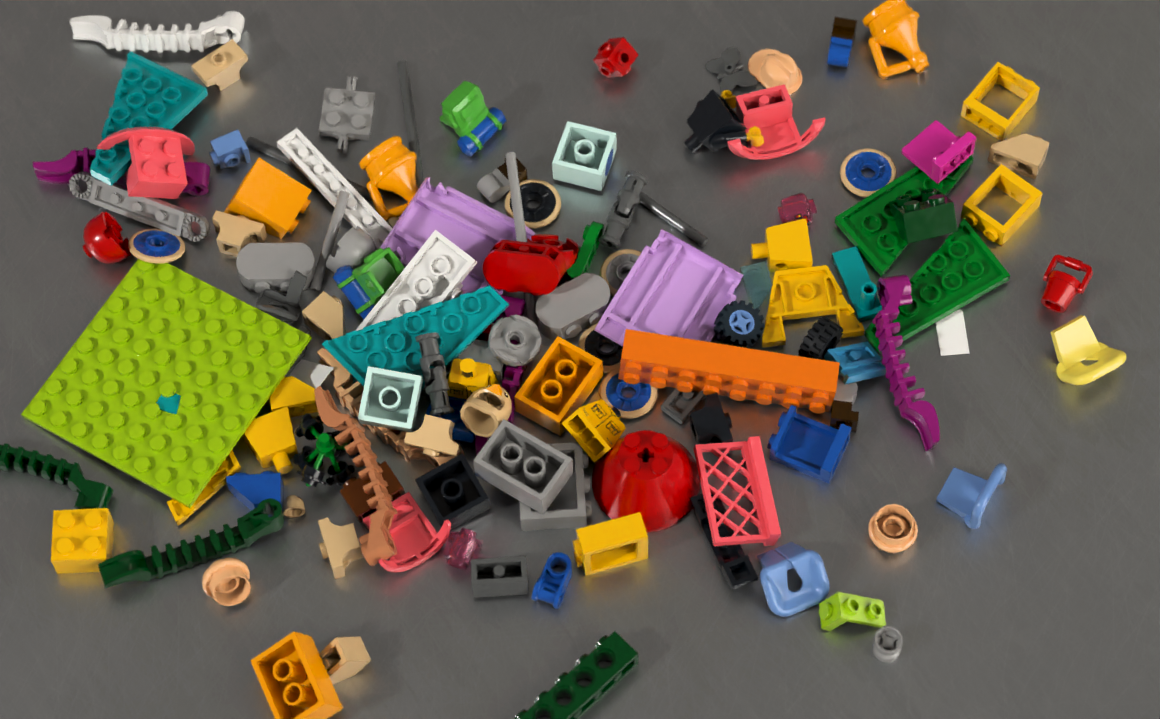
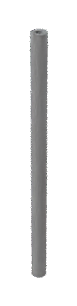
[505,152,537,324]

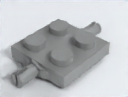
[319,76,375,154]

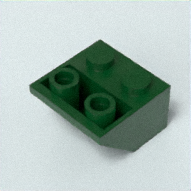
[889,189,958,244]

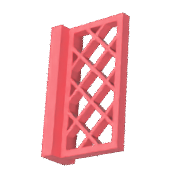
[693,436,781,546]

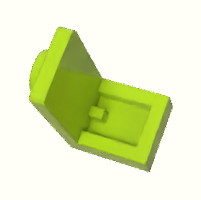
[819,592,886,631]

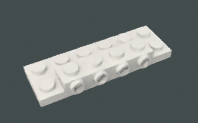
[355,230,478,331]

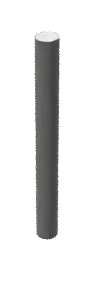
[622,185,708,247]

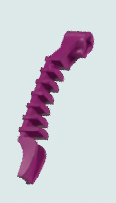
[33,148,210,196]
[872,275,940,451]
[475,294,527,456]

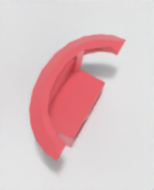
[727,84,826,160]
[97,127,195,199]

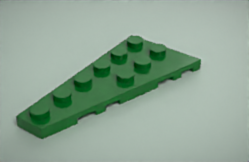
[834,156,974,277]
[864,218,1010,355]

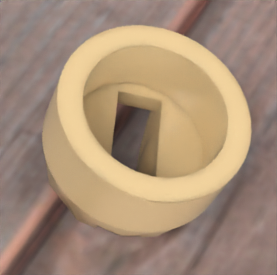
[283,495,305,518]

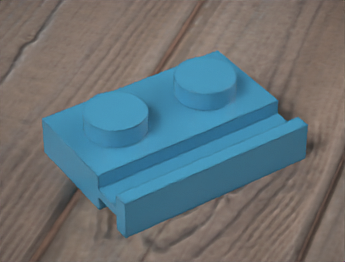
[824,341,886,384]

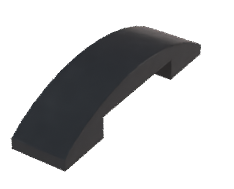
[690,493,758,589]

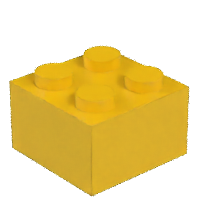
[51,508,114,574]

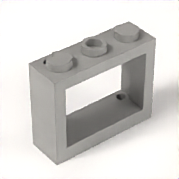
[520,442,592,531]

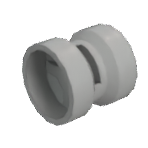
[873,626,903,663]

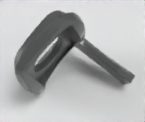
[256,271,307,324]

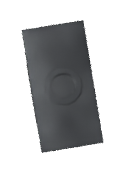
[690,393,733,453]

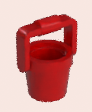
[1041,255,1093,313]

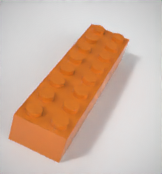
[618,329,840,414]

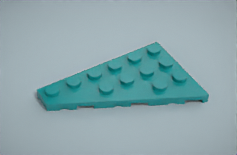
[90,51,208,186]

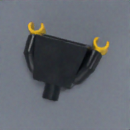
[684,89,764,153]

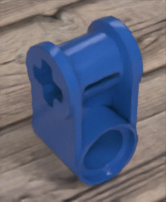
[531,552,572,609]

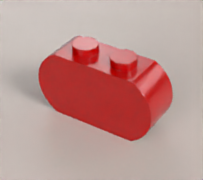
[483,240,566,296]

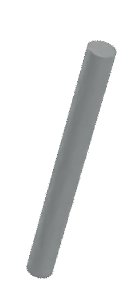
[310,190,350,291]

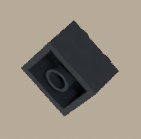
[415,453,492,530]

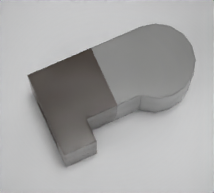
[477,158,528,203]
[830,378,859,433]

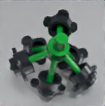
[292,414,360,487]

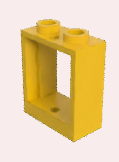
[961,62,1040,141]
[961,164,1042,246]
[573,512,648,576]

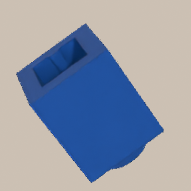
[226,471,284,512]

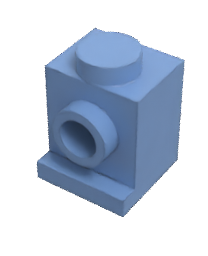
[209,129,251,170]

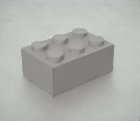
[473,419,573,515]

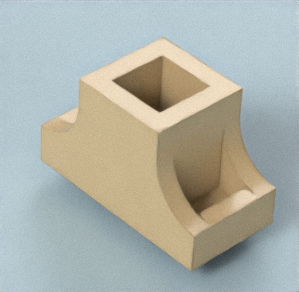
[191,39,248,91]
[212,210,267,257]
[404,414,462,458]
[318,518,363,579]

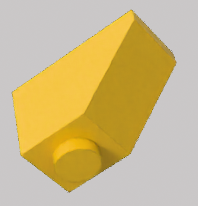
[269,376,318,418]

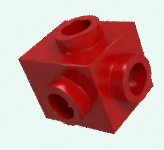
[593,37,639,78]

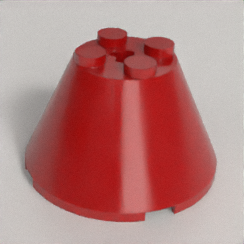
[592,430,700,532]

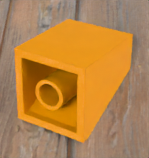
[224,158,312,239]

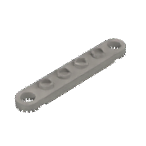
[69,172,210,242]

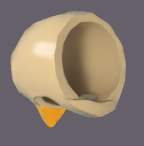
[460,384,512,437]

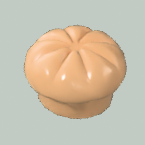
[868,504,918,553]
[202,557,251,606]

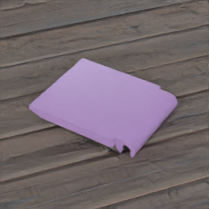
[381,177,537,295]
[594,229,744,346]

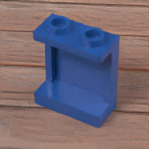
[767,405,852,483]

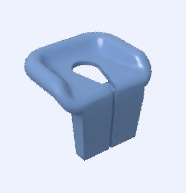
[936,463,1007,529]
[757,542,830,617]

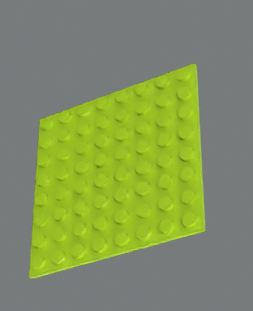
[21,259,312,508]

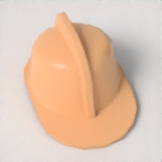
[748,49,802,95]

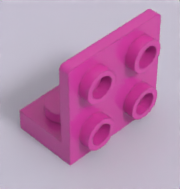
[901,120,976,184]

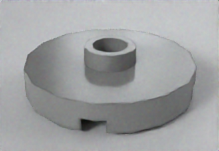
[488,315,542,366]

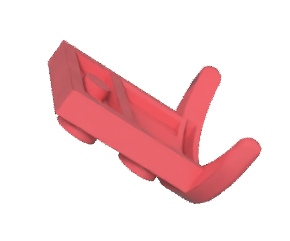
[362,492,451,573]

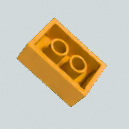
[514,336,603,436]
[250,631,343,719]

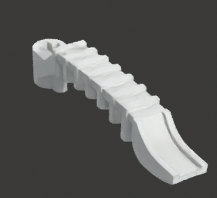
[70,11,245,52]

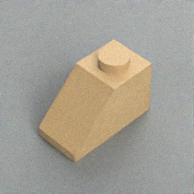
[988,133,1050,180]
[302,291,345,341]
[319,637,371,684]

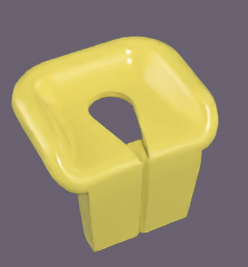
[1050,315,1126,386]

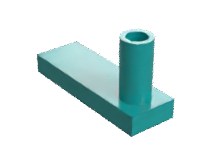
[831,246,882,323]

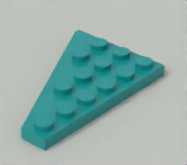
[322,285,509,392]

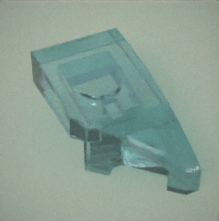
[740,261,772,310]

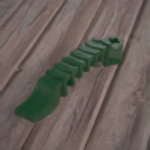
[0,443,113,509]
[98,498,284,588]

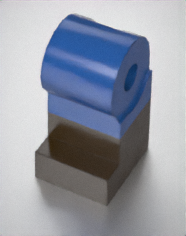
[827,17,857,67]

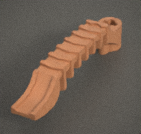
[315,386,397,567]

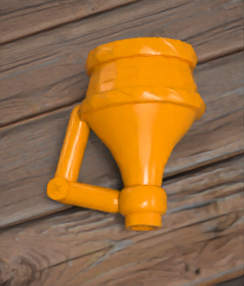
[862,0,930,79]
[359,136,419,222]

